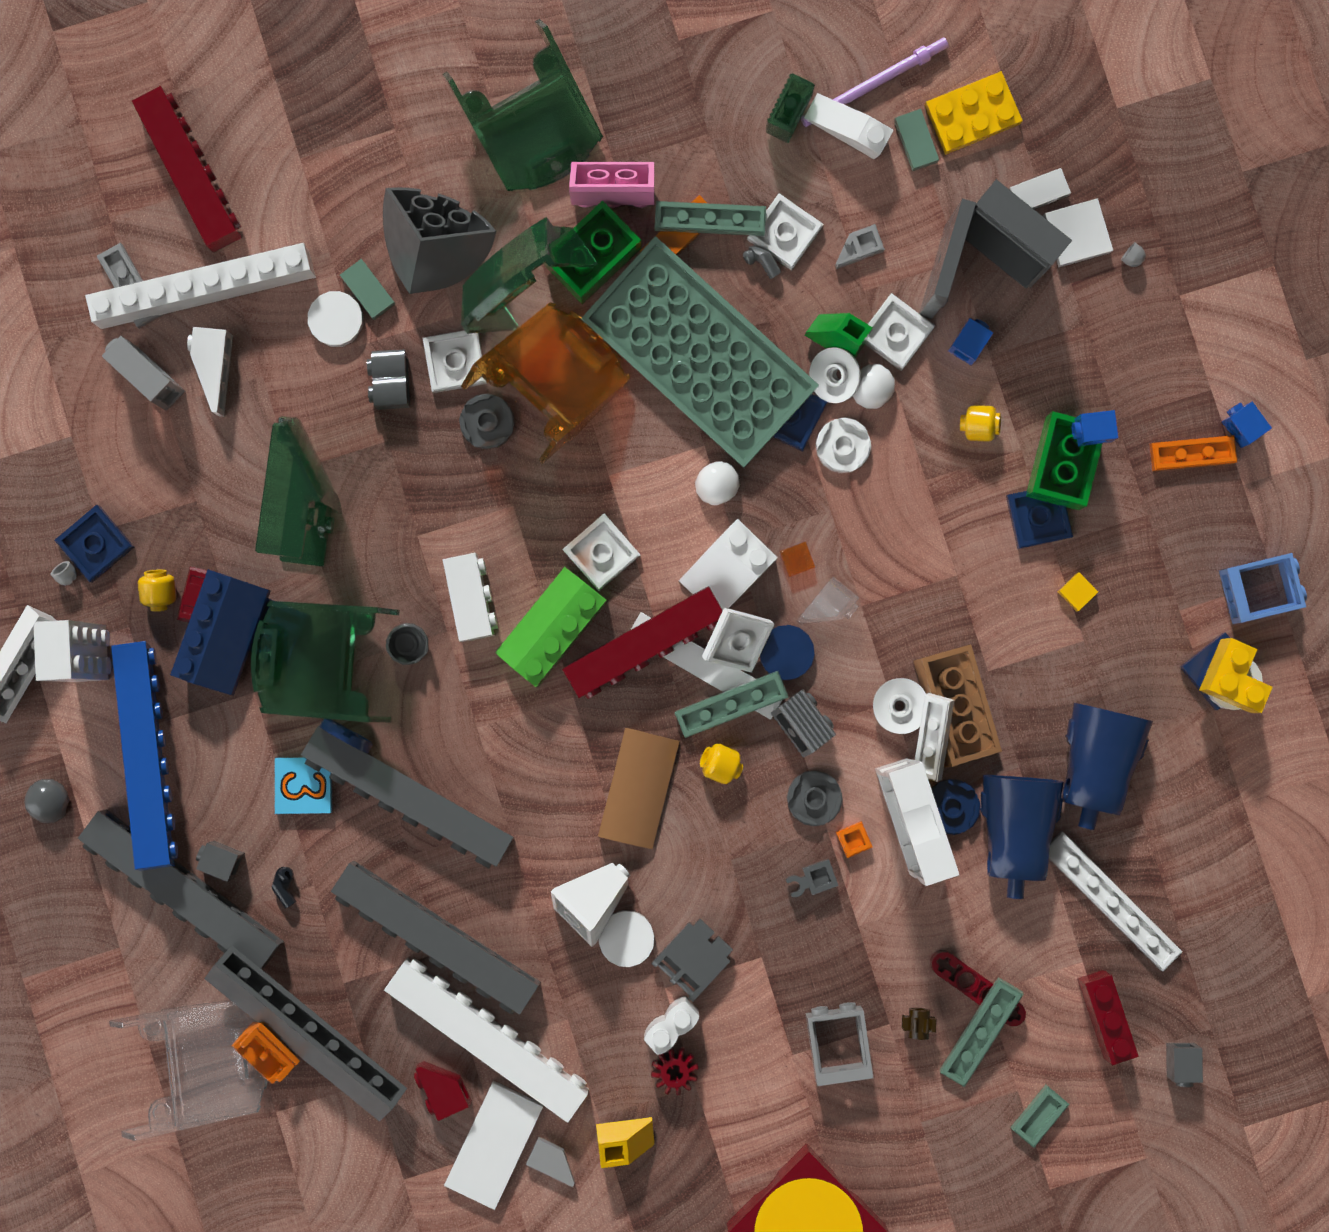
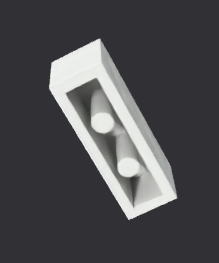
[442,553,498,642]

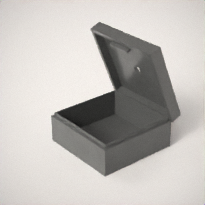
[919,179,1072,320]

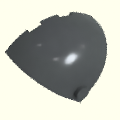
[383,187,496,294]

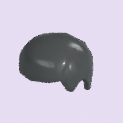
[386,623,429,665]
[24,779,70,823]

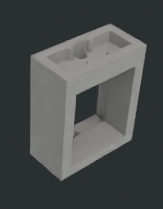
[102,336,185,411]
[805,1002,873,1086]

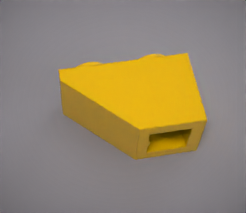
[596,1117,654,1168]

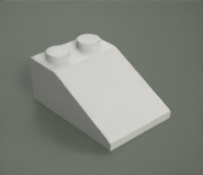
[679,519,778,609]

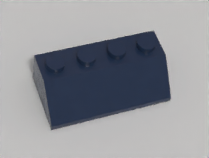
[170,569,271,696]

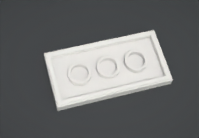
[444,1081,544,1210]

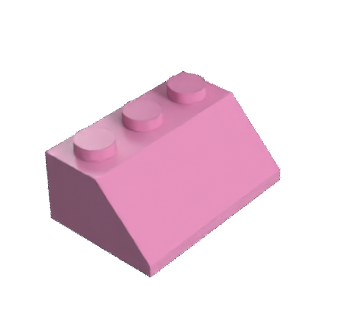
[569,162,654,208]

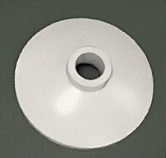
[809,347,861,403]
[873,678,926,734]

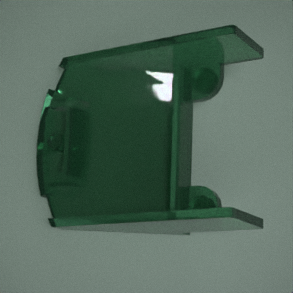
[442,19,603,191]
[461,217,598,334]
[255,416,342,567]
[251,601,400,723]

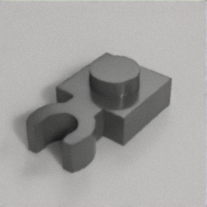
[785,859,839,897]

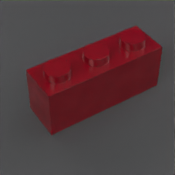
[1077,970,1139,1066]

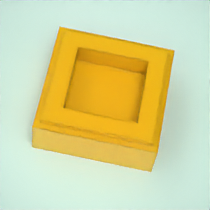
[1057,572,1098,612]

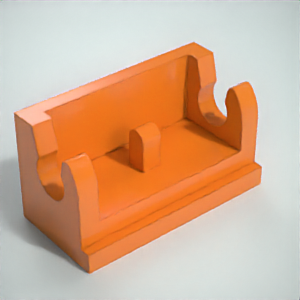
[231,1022,300,1084]

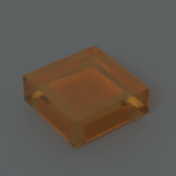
[779,541,815,577]

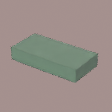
[894,109,939,171]
[340,259,395,320]
[1010,1084,1070,1148]

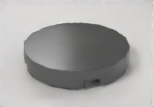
[459,394,515,450]
[786,770,843,826]

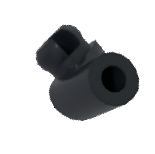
[272,867,297,909]

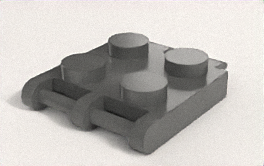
[651,919,733,1002]

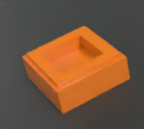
[836,821,873,858]

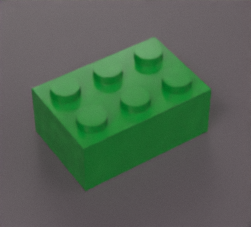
[542,200,642,305]
[1026,411,1102,510]

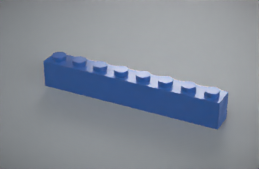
[111,641,178,871]

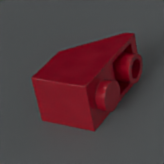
[414,1061,472,1121]

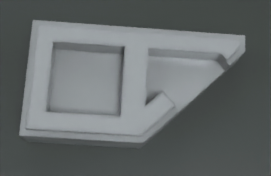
[835,224,885,269]
[526,1137,575,1187]

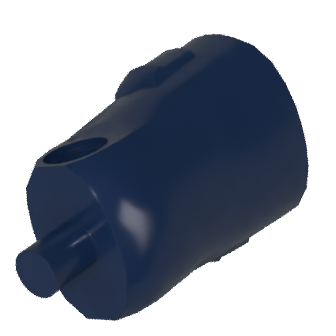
[1062,703,1153,830]
[980,775,1064,899]

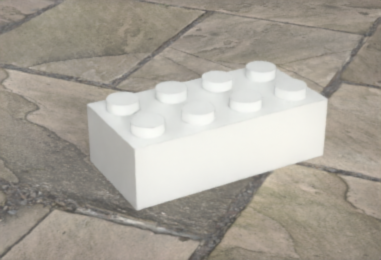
[33,620,112,682]

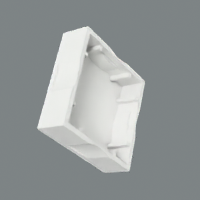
[875,758,959,886]

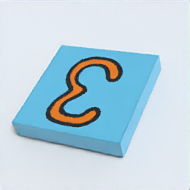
[275,757,332,814]

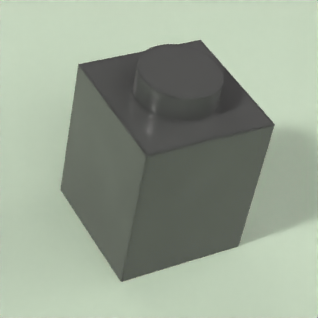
[196,841,244,882]
[1166,1043,1203,1087]

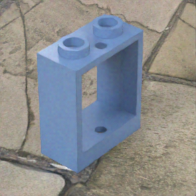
[1219,553,1307,624]

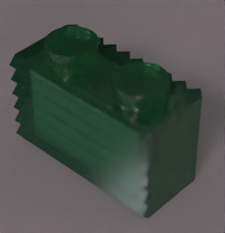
[765,73,815,143]

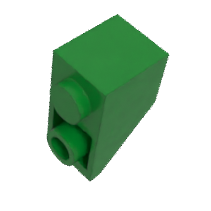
[804,313,873,358]

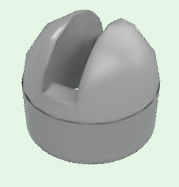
[1121,242,1146,267]
[51,561,77,586]

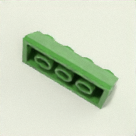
[495,567,608,687]

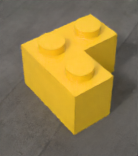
[1199,638,1273,713]

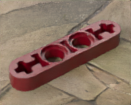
[930,950,1026,1026]

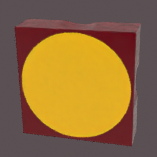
[727,1143,889,1232]

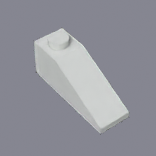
[803,93,893,159]
[187,327,233,417]

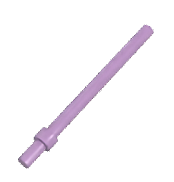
[801,37,949,127]

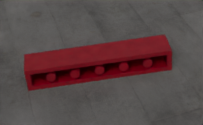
[132,86,242,253]
[562,586,723,699]

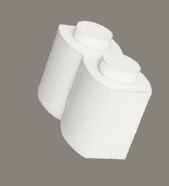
[644,996,699,1055]

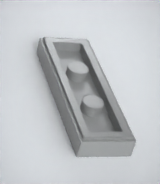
[97,243,162,328]

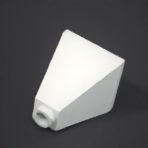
[551,863,630,947]

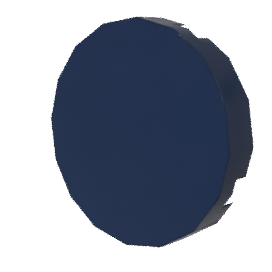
[760,625,815,680]
[319,717,373,754]
[931,779,981,835]

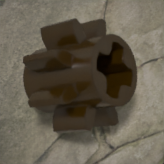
[902,1007,937,1040]

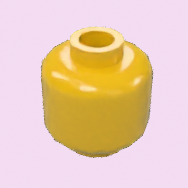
[960,405,1001,442]
[138,569,177,611]
[700,744,743,784]

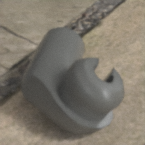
[742,246,781,279]

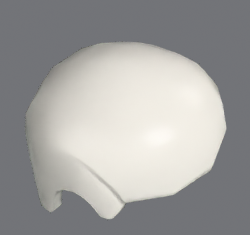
[853,364,895,409]
[695,461,740,505]

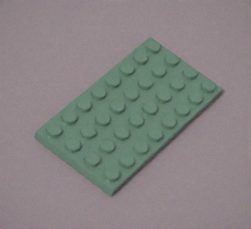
[581,236,819,468]

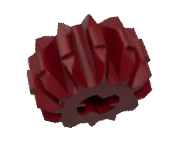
[651,1046,699,1096]

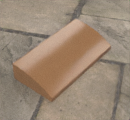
[913,644,1002,767]
[598,727,680,849]

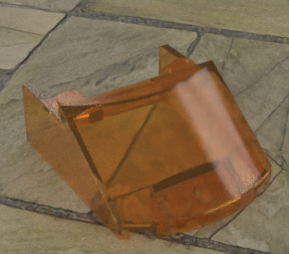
[461,302,630,464]

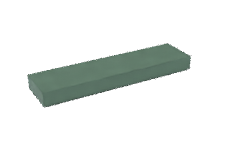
[655,201,766,236]
[675,671,788,738]
[940,977,1024,1087]

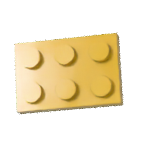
[924,71,1023,155]

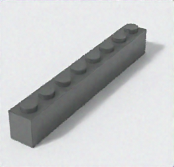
[301,726,514,869]
[77,809,284,969]
[331,861,540,1015]
[204,945,407,1122]

